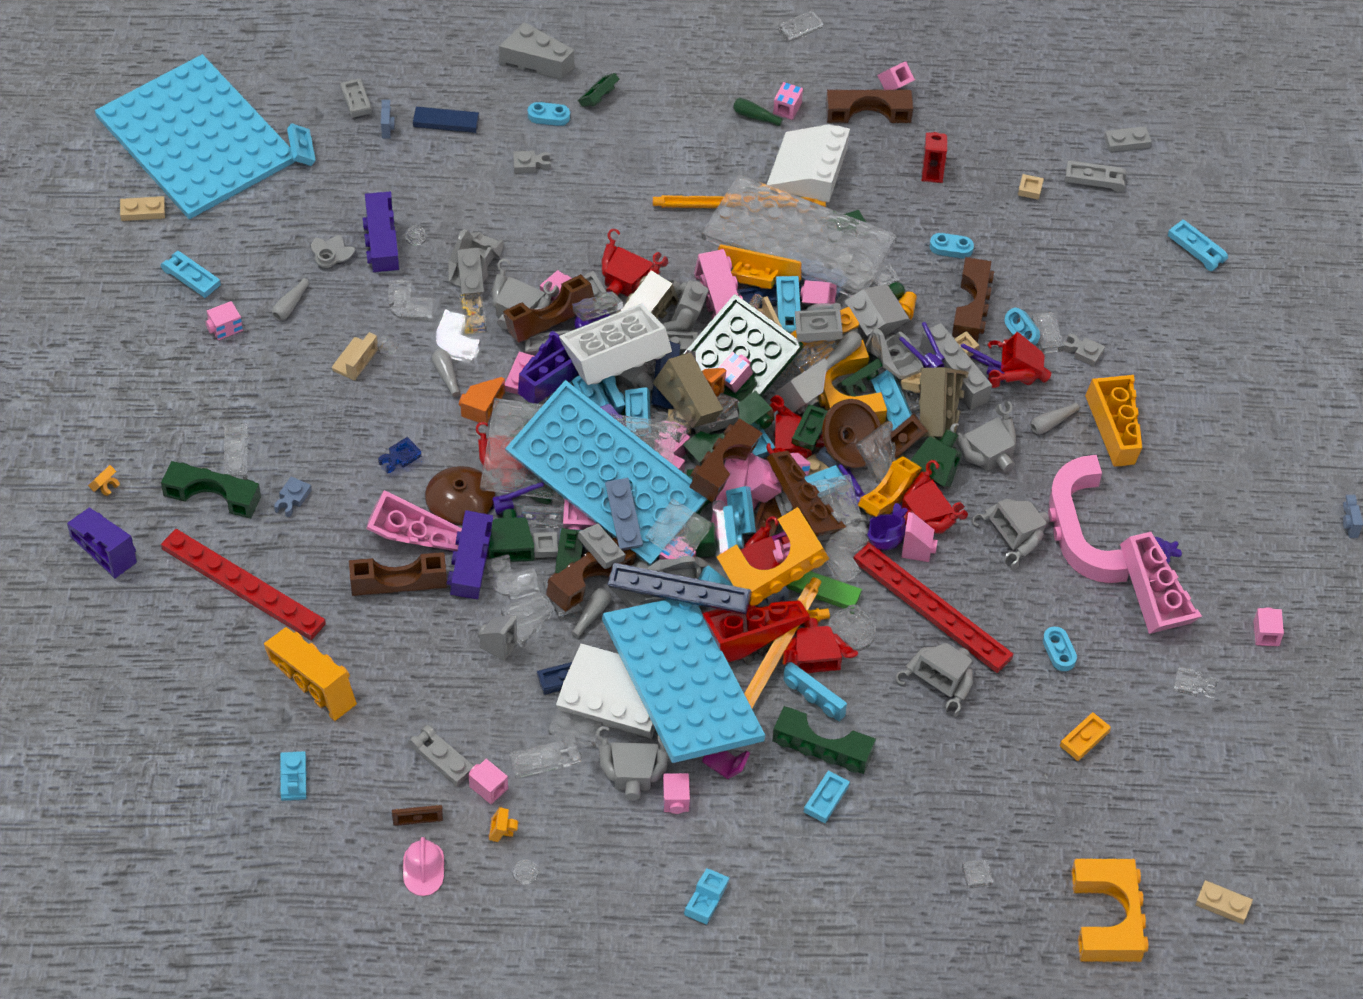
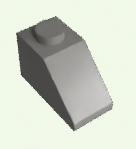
[478,615,517,661]

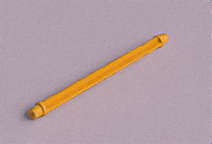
[653,195,826,210]
[744,577,821,708]

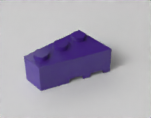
[362,191,399,272]
[518,330,579,406]
[67,507,137,579]
[447,510,493,600]

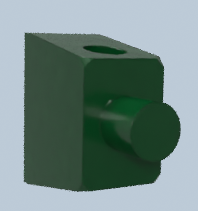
[910,429,962,488]
[489,509,535,563]

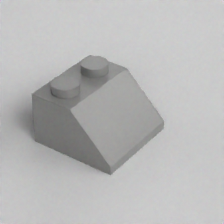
[845,284,910,338]
[775,358,827,414]

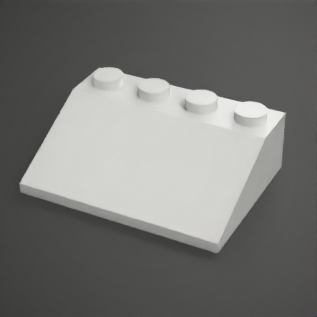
[766,124,850,202]
[559,303,672,385]
[556,644,655,739]

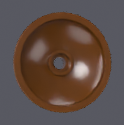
[822,399,882,468]
[425,466,495,526]

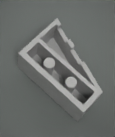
[499,22,574,80]

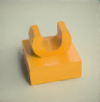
[88,465,120,496]
[489,807,518,842]

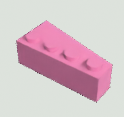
[694,249,743,319]
[1120,532,1202,634]

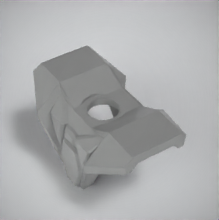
[448,229,504,287]
[865,328,924,380]
[644,555,713,603]

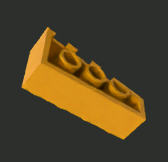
[1085,375,1142,467]
[264,627,357,721]

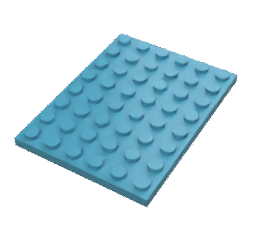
[95,54,297,220]

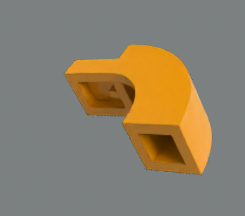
[858,456,922,517]

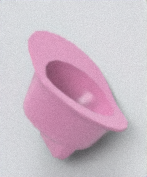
[403,837,444,896]

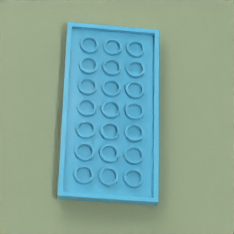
[505,380,708,566]
[602,599,765,763]

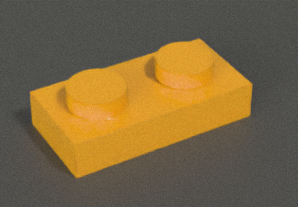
[1060,712,1111,761]

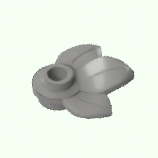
[311,235,355,268]

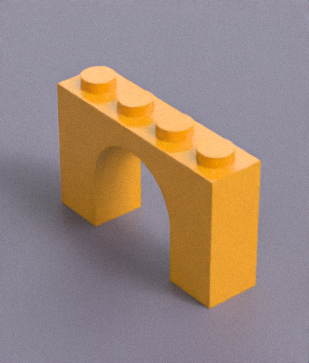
[807,340,887,425]
[716,507,829,606]
[1071,859,1148,962]

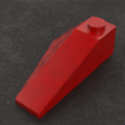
[702,600,810,663]

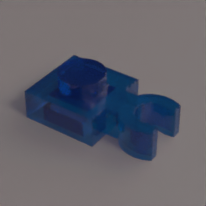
[378,436,422,474]

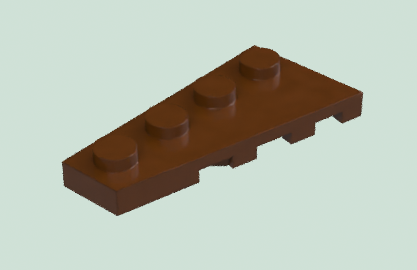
[767,451,846,537]

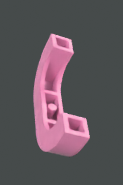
[1048,455,1129,583]

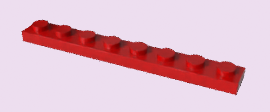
[161,529,326,641]
[853,543,1013,673]

